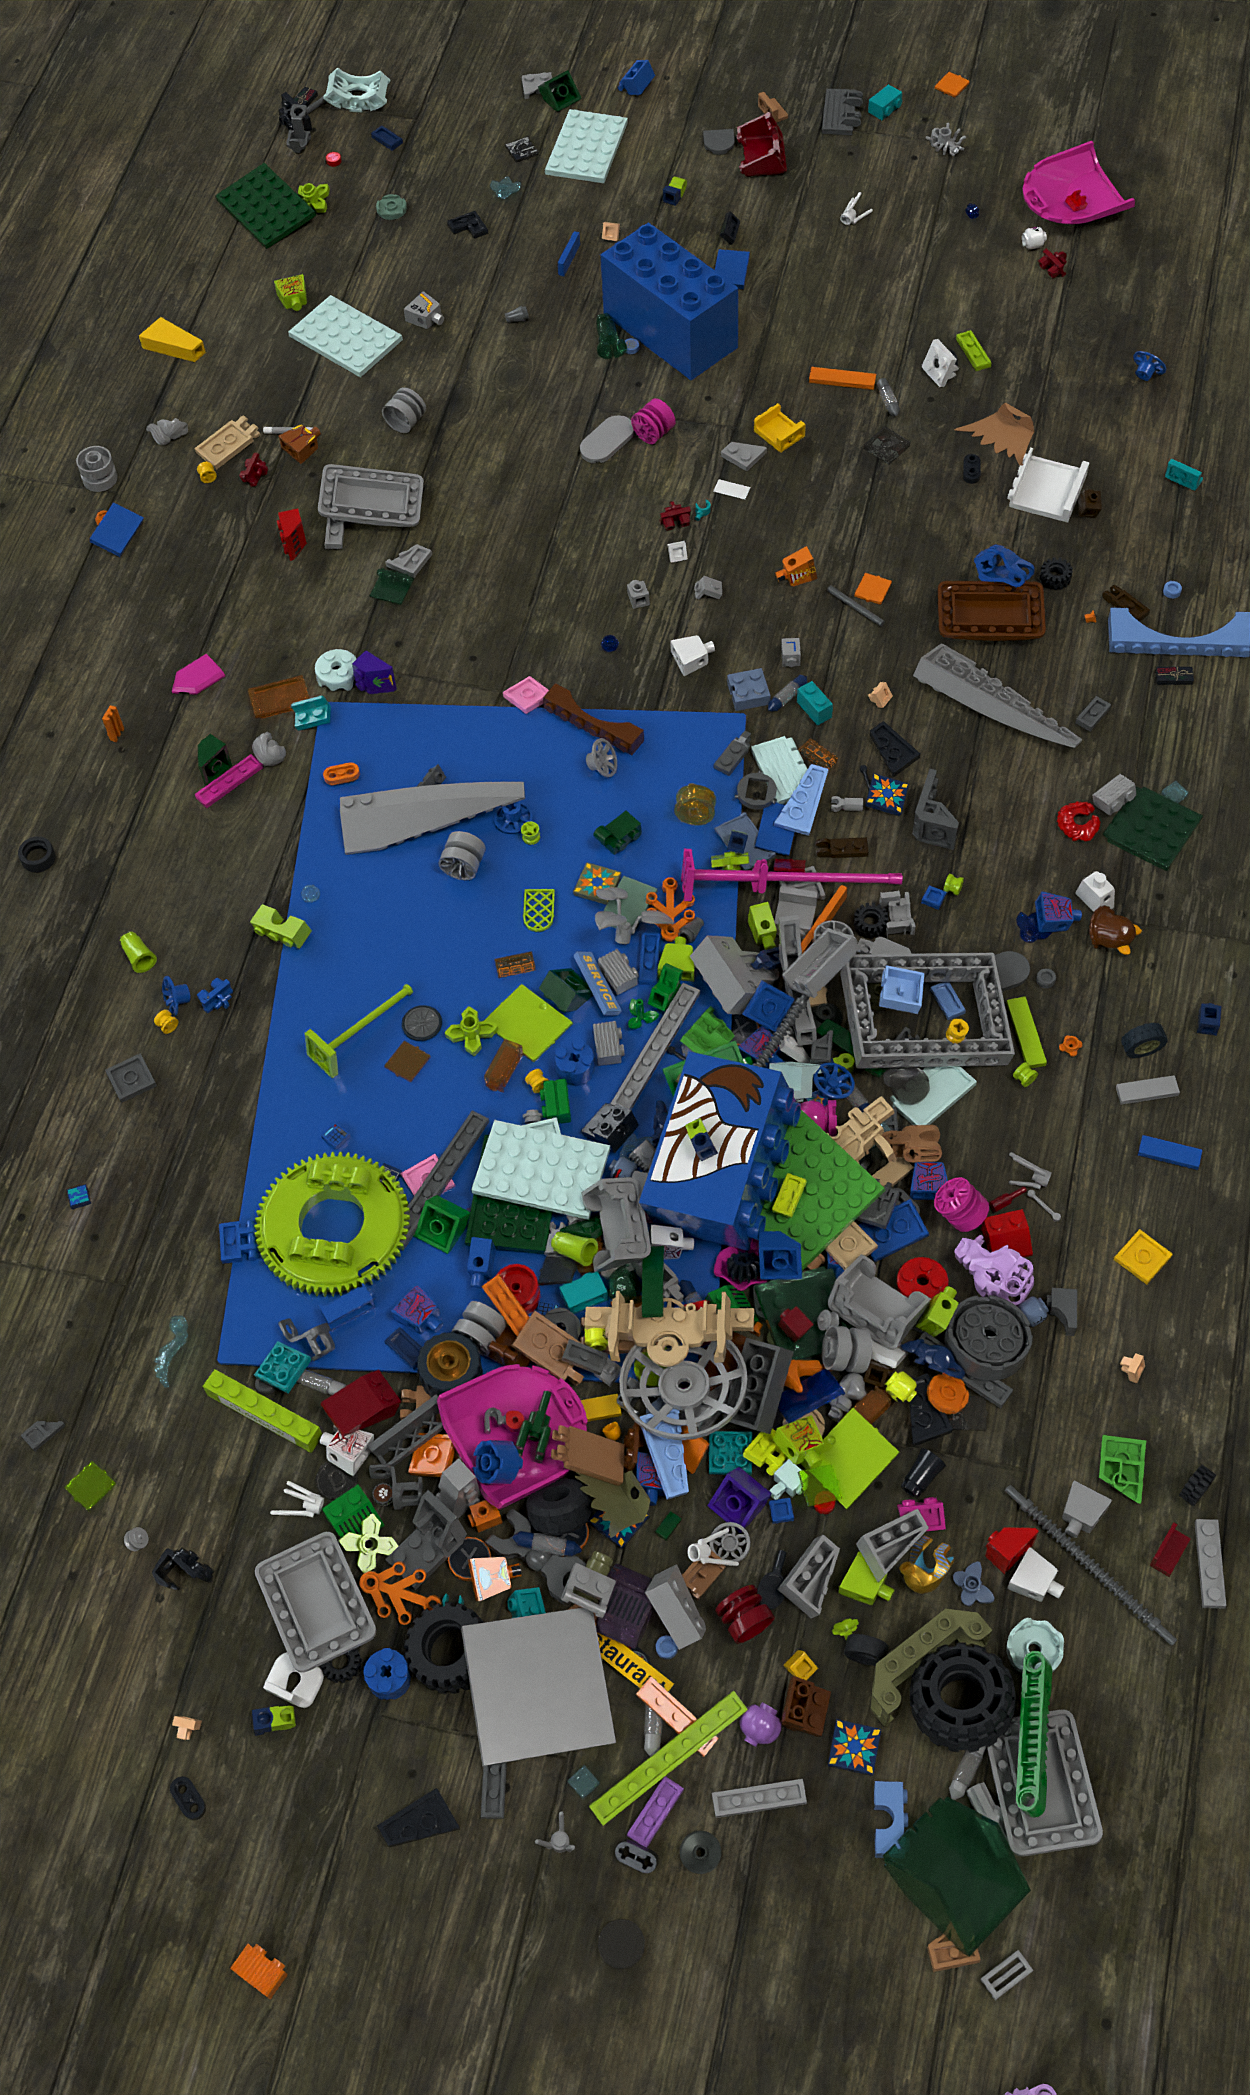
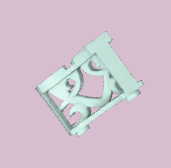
[323,68,390,112]

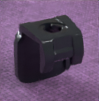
[152,1547,215,1590]

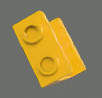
[754,403,806,453]

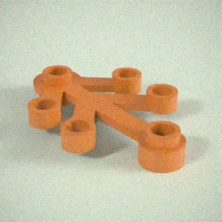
[646,877,695,942]
[360,1561,442,1625]

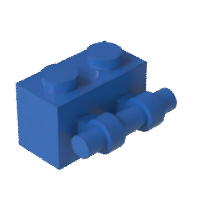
[618,60,655,95]

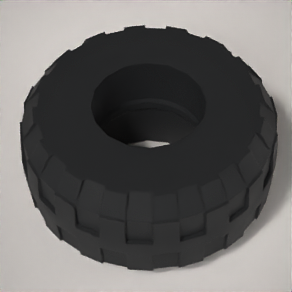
[526,1478,593,1536]

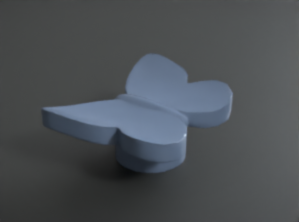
[953,1562,994,1607]

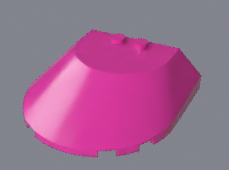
[1023,141,1135,224]
[437,1364,588,1510]

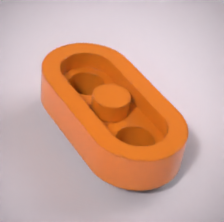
[323,763,360,785]

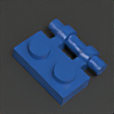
[219,1220,258,1264]

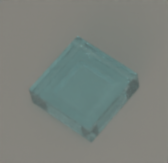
[1161,781,1189,805]
[567,1765,600,1799]

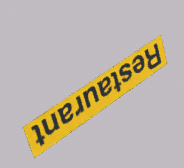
[595,1623,674,1691]

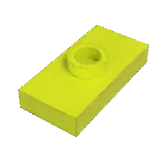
[772,1173,807,1218]

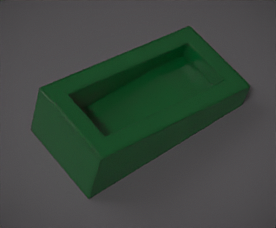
[655,1511,682,1541]

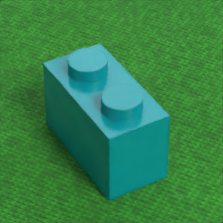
[868,84,902,120]
[797,681,833,726]
[560,1272,608,1314]

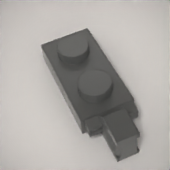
[714,731,751,776]

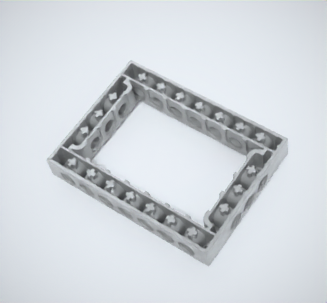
[840,953,1015,1068]

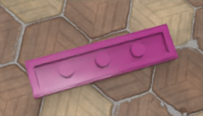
[195,754,263,808]

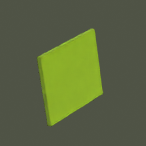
[484,984,573,1062]
[801,1408,900,1509]

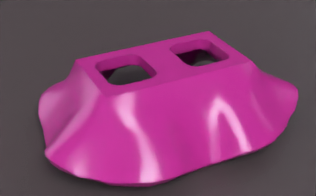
[714,1239,768,1291]

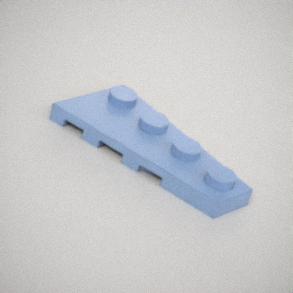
[774,764,828,836]
[639,1408,689,1500]

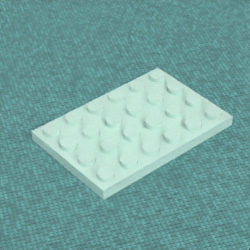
[545,109,628,183]
[288,295,403,378]
[471,1120,610,1220]

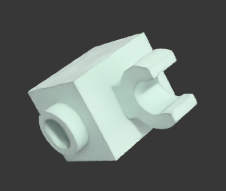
[770,1459,808,1500]

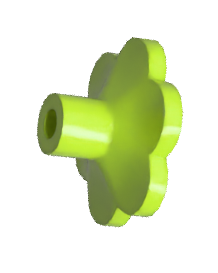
[832,1619,859,1640]

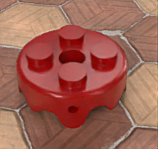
[896,1257,949,1301]

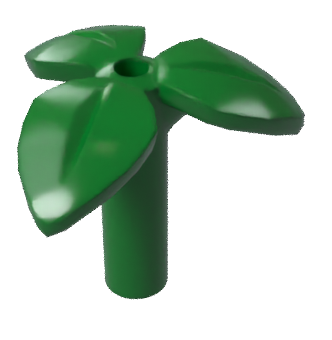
[628,998,659,1029]

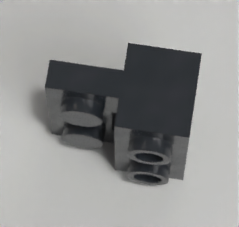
[279,92,312,131]
[581,1103,639,1153]

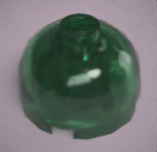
[607,1264,642,1304]

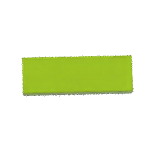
[956,330,991,371]

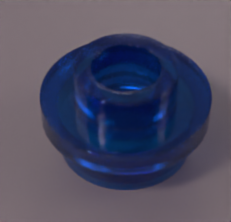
[965,203,979,219]
[601,635,619,652]

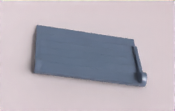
[714,812,776,870]

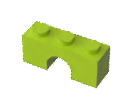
[250,904,312,949]

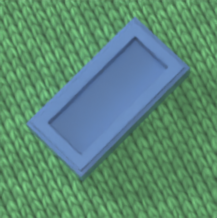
[930,982,966,1020]

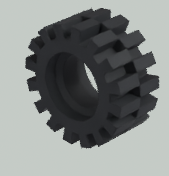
[1040,557,1073,590]
[854,902,889,939]
[1179,1464,1217,1506]
[320,1648,362,1683]

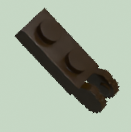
[1102,585,1150,622]
[815,837,869,858]

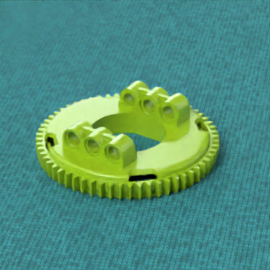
[254,1152,410,1297]

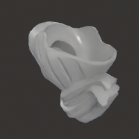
[146,418,188,445]

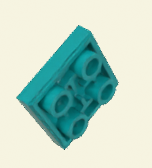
[254,1341,312,1394]
[709,1431,752,1475]

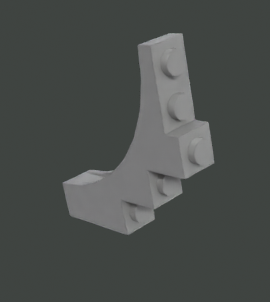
[778,915,817,1046]

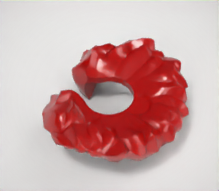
[1057,801,1100,842]

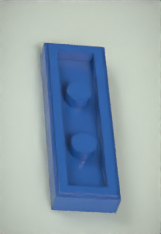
[558,231,580,276]
[638,932,661,985]
[1138,1135,1202,1170]

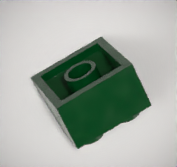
[538,70,582,112]
[198,734,232,786]
[539,968,594,1012]

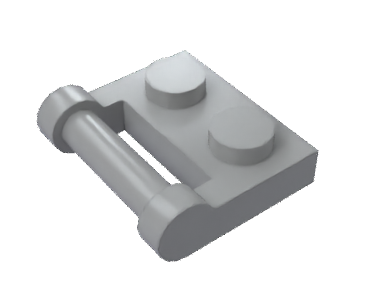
[561,1563,616,1618]

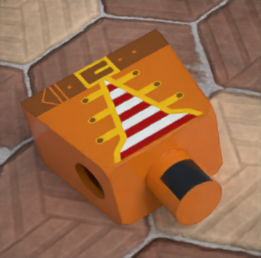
[775,546,817,586]

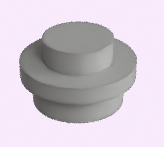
[523,1110,543,1124]

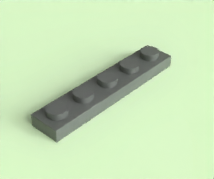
[919,1331,1013,1409]

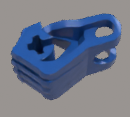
[974,544,1035,587]

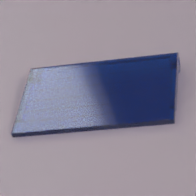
[778,1368,845,1424]

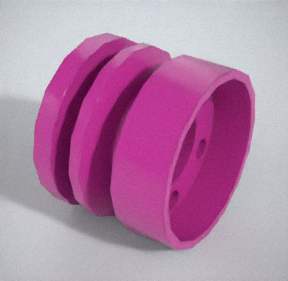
[631,398,676,444]
[934,1177,989,1232]

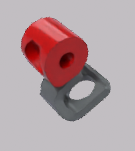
[484,1407,524,1434]

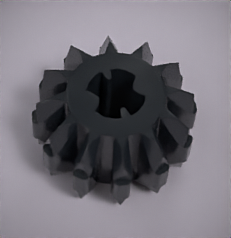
[727,1251,760,1284]

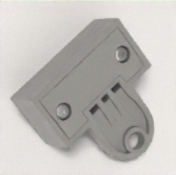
[690,935,779,1014]

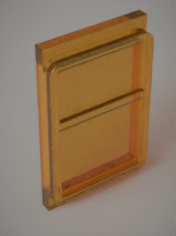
[248,675,309,719]

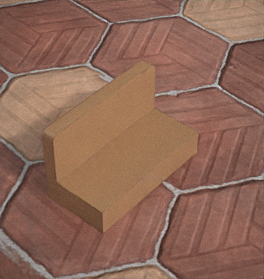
[758,92,788,122]

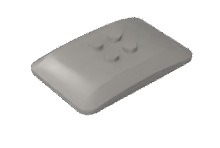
[318,464,424,527]
[255,1532,377,1673]
[987,1710,1103,1856]

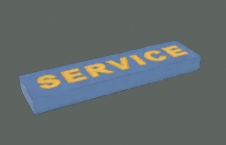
[574,951,622,1015]

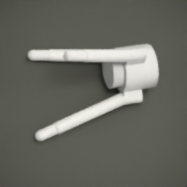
[840,192,873,225]
[270,1481,324,1518]
[688,1528,739,1566]

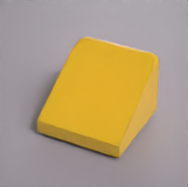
[784,1650,818,1680]

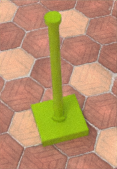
[305,984,413,1079]

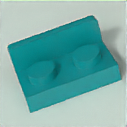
[1165,459,1203,491]
[291,696,331,731]
[507,1587,546,1618]

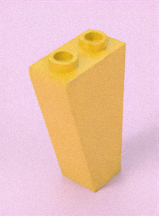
[139,317,206,362]

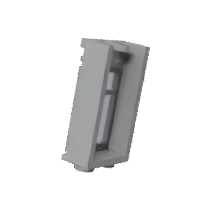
[782,928,861,998]

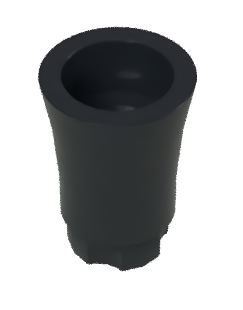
[901,1448,946,1499]

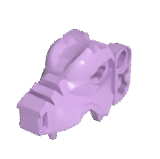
[954,1235,1034,1307]

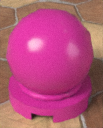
[801,1100,837,1137]

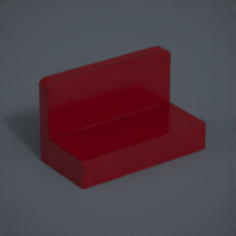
[1150,1522,1191,1577]

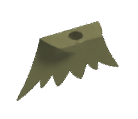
[562,1461,650,1538]

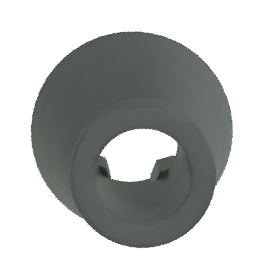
[505,305,529,323]
[678,917,704,944]

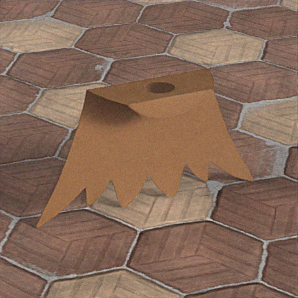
[954,403,1034,466]

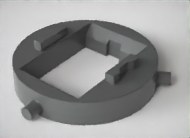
[735,770,777,809]

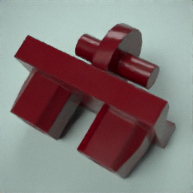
[1038,248,1067,279]
[239,453,268,487]
[659,501,691,531]

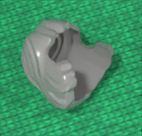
[252,732,286,766]

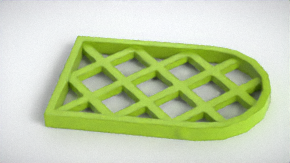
[523,889,555,932]

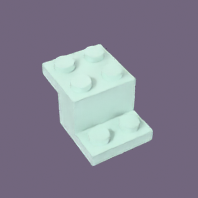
[769,1062,822,1102]

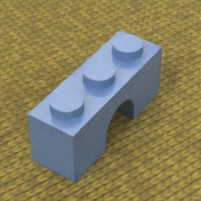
[874,1781,909,1858]

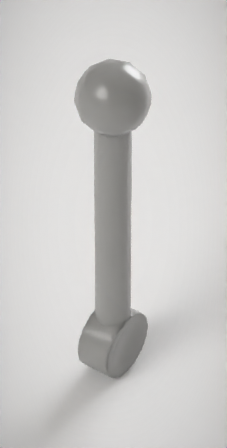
[1027,1190,1061,1222]

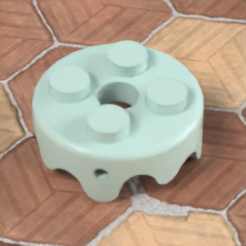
[315,649,356,691]
[1006,1618,1064,1674]

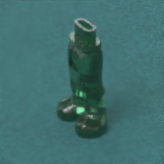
[596,313,627,359]

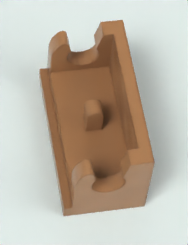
[682,1550,726,1601]

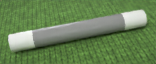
[263,427,313,434]

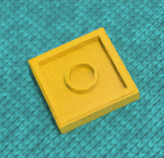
[1114,1229,1173,1285]

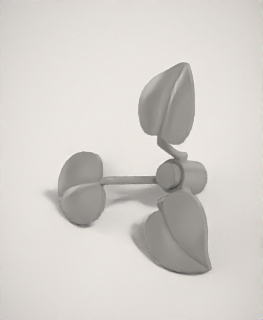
[595,887,674,944]

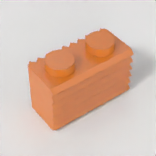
[230,1944,288,1999]

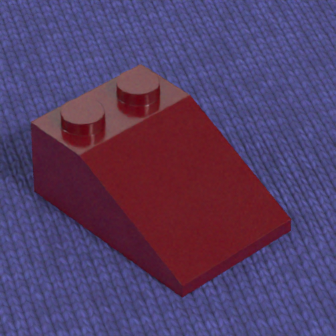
[321,1370,401,1437]

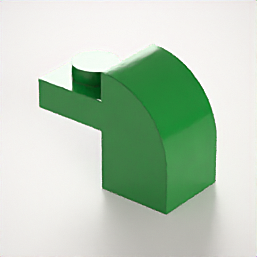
[648,963,683,1012]

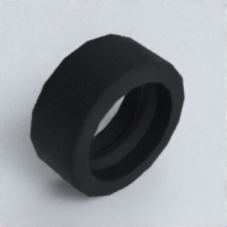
[18,836,56,873]
[844,1634,889,1666]

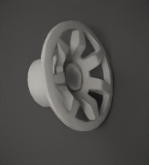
[586,738,617,777]

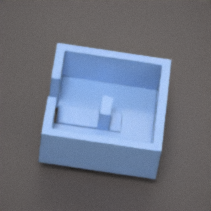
[879,965,924,1014]

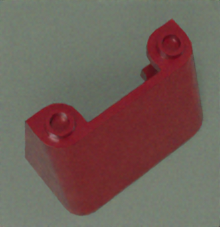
[736,112,787,176]

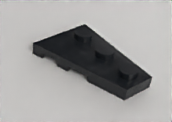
[870,721,921,777]
[909,1373,953,1447]
[377,1788,460,1848]

